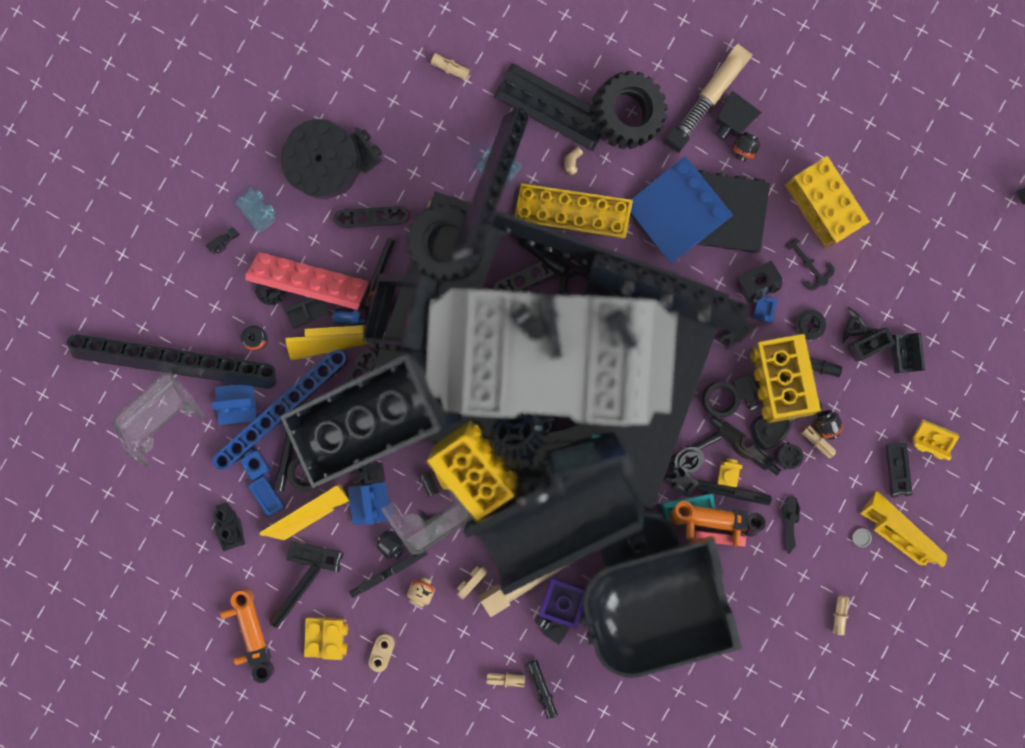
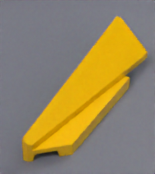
[286,325,370,361]
[259,484,350,540]
[860,491,947,567]

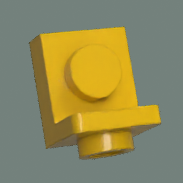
[717,458,743,487]

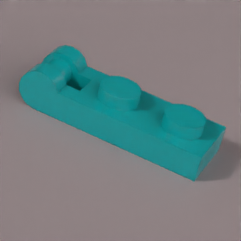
[659,493,716,522]

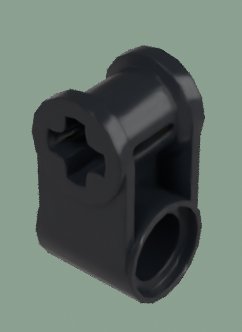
[508,302,545,341]

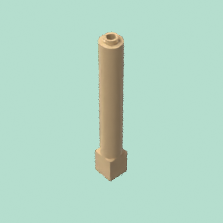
[479,561,575,617]

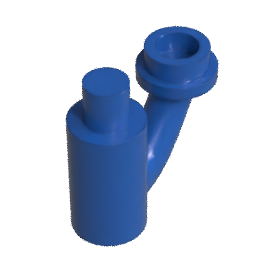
[333,308,366,326]

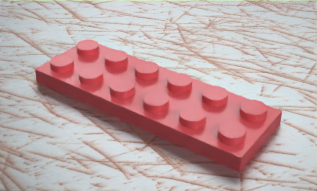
[246,252,369,310]

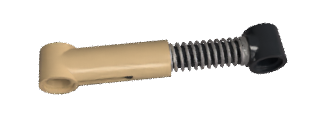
[664,43,753,153]

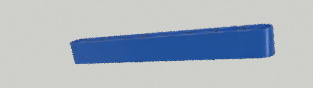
[213,350,348,470]

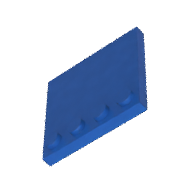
[631,156,733,264]

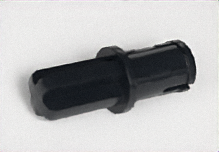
[810,358,842,378]

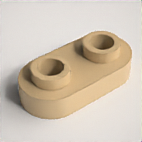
[457,566,488,600]
[369,633,395,672]

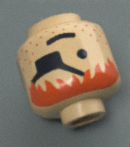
[407,577,435,608]

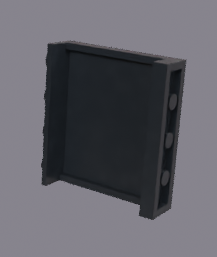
[697,170,770,254]

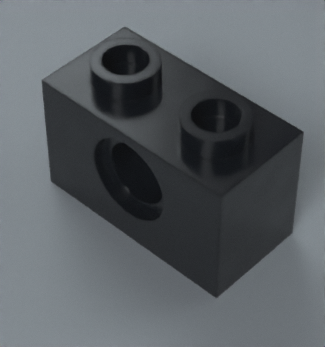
[737,260,783,303]

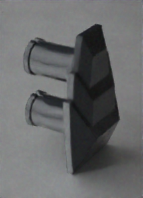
[214,502,245,551]

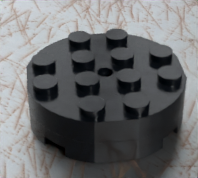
[281,119,362,199]

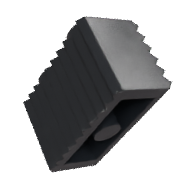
[847,327,895,362]

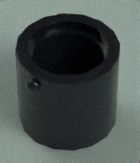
[774,442,804,470]

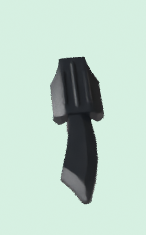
[783,497,800,554]

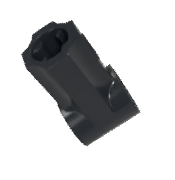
[603,307,641,353]

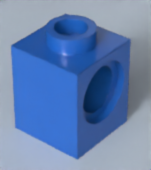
[240,449,272,481]

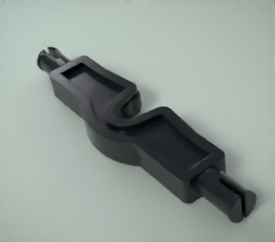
[709,416,782,476]
[349,548,428,598]

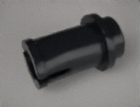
[419,471,439,497]

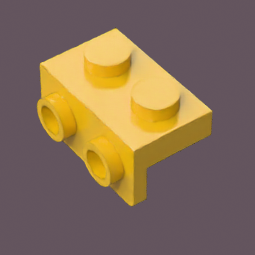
[912,419,959,460]

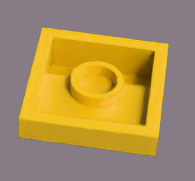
[304,617,348,660]

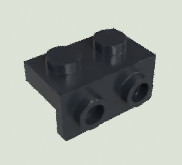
[352,127,384,173]
[891,332,925,374]

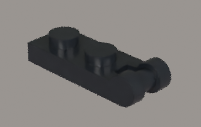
[885,442,913,498]
[286,540,344,572]

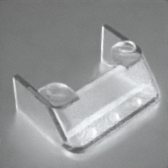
[113,372,205,468]
[381,489,473,555]

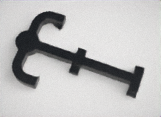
[787,239,835,290]

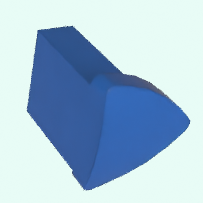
[750,296,777,323]

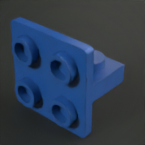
[212,384,257,425]
[348,482,391,525]

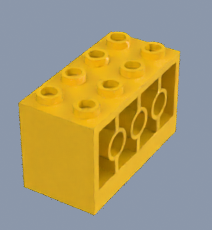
[785,156,870,249]
[750,334,821,423]
[427,420,519,521]

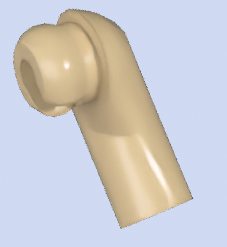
[564,146,583,175]

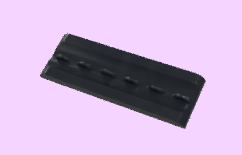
[493,63,602,151]

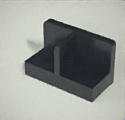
[284,298,330,328]

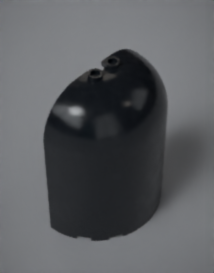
[581,536,742,678]

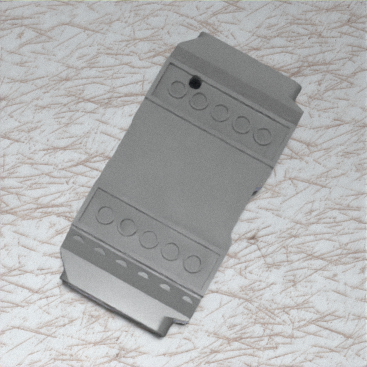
[426,289,677,425]

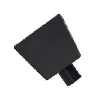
[715,90,762,141]

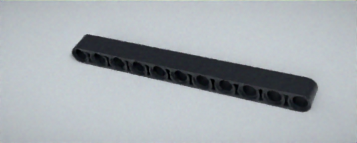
[453,107,528,264]
[67,334,277,389]

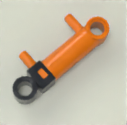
[669,501,766,547]
[220,588,274,683]

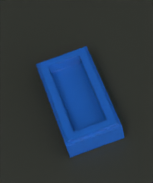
[247,475,285,518]

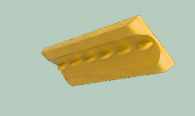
[514,183,633,239]

